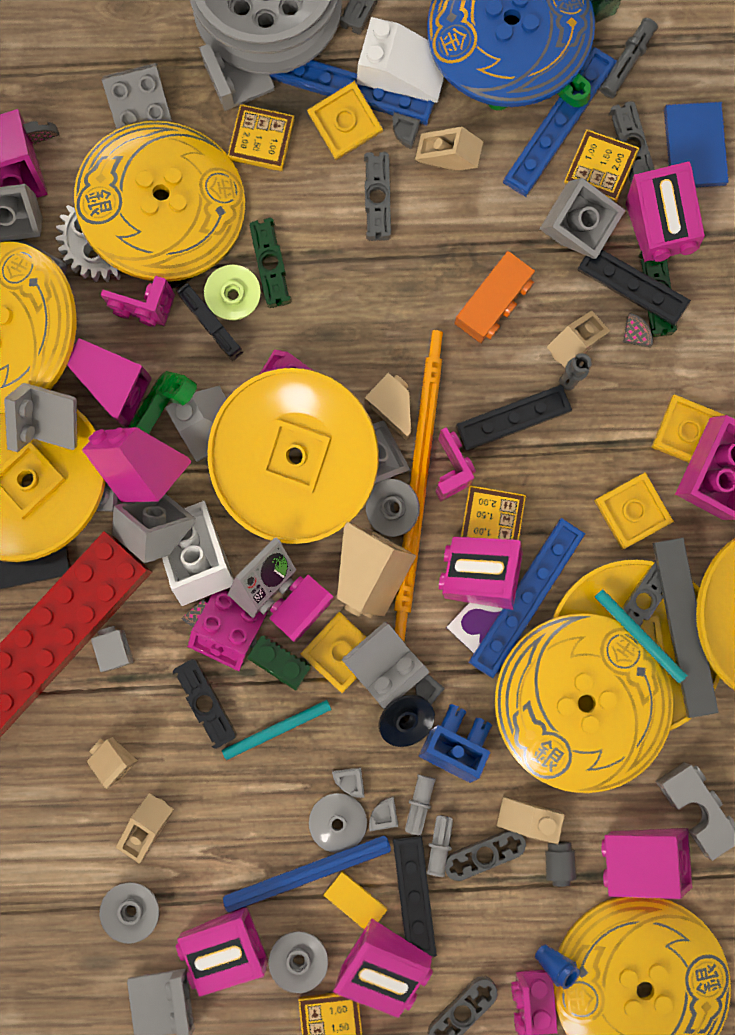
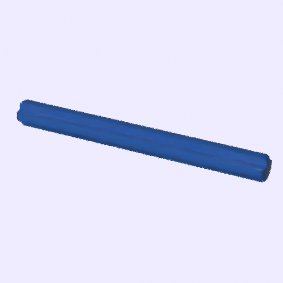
[223,836,391,912]

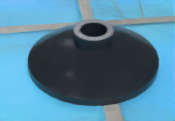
[378,695,435,747]

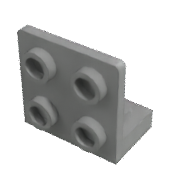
[199,43,275,111]
[102,63,172,129]
[4,383,77,452]
[342,622,429,709]
[127,969,195,1035]

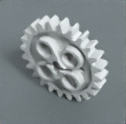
[56,205,120,282]

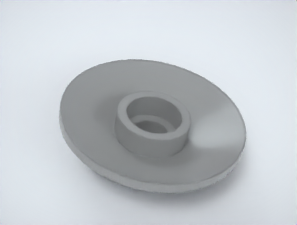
[366,479,420,537]
[309,793,367,853]
[99,882,159,944]
[269,931,328,993]

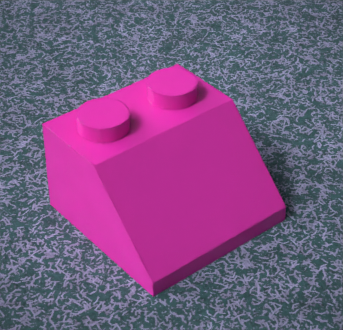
[269,575,335,642]

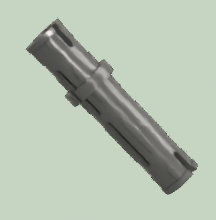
[599,18,658,98]
[559,353,592,390]

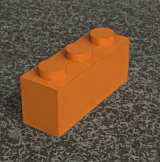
[454,251,535,343]

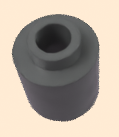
[545,841,576,887]

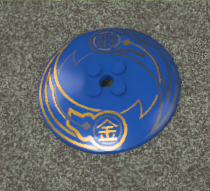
[427,0,595,107]

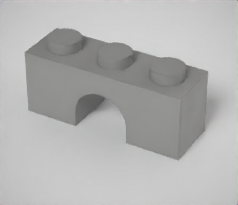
[655,762,735,861]

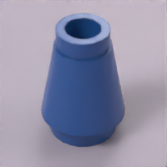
[535,944,580,989]

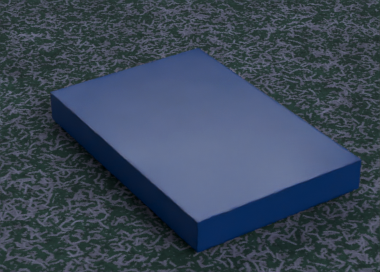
[664,102,728,187]

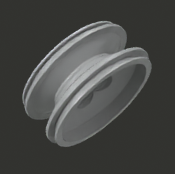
[190,0,342,75]

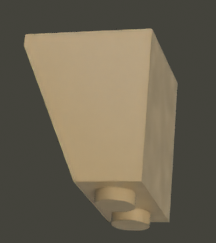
[337,522,416,618]

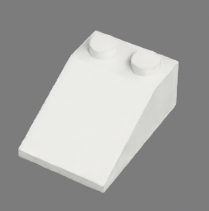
[357,17,444,103]
[162,501,234,606]

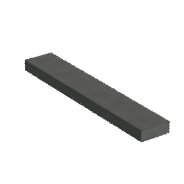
[652,538,719,718]

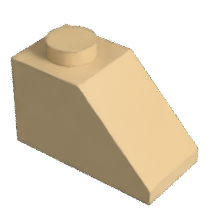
[415,127,483,171]
[547,311,610,368]
[365,373,411,441]
[87,737,138,789]
[116,793,174,864]
[496,797,565,844]

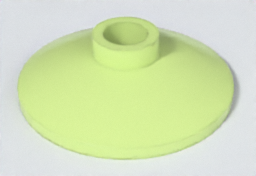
[204,265,261,321]

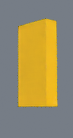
[323,871,388,930]

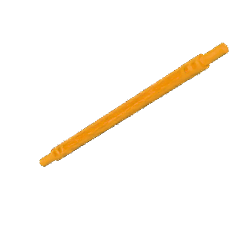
[394,330,443,641]

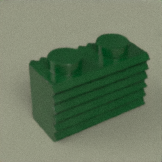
[247,635,312,691]

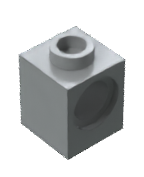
[91,626,134,672]

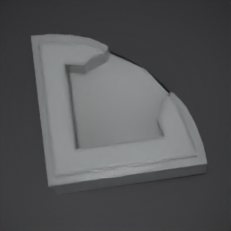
[332,767,365,798]
[369,796,398,831]

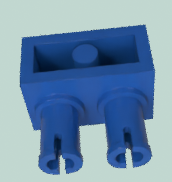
[418,704,492,783]

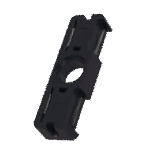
[176,282,243,362]
[173,659,237,749]

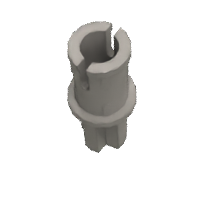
[405,774,436,835]
[427,815,453,877]

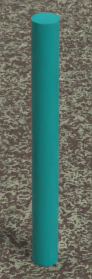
[595,589,688,683]
[222,700,332,760]

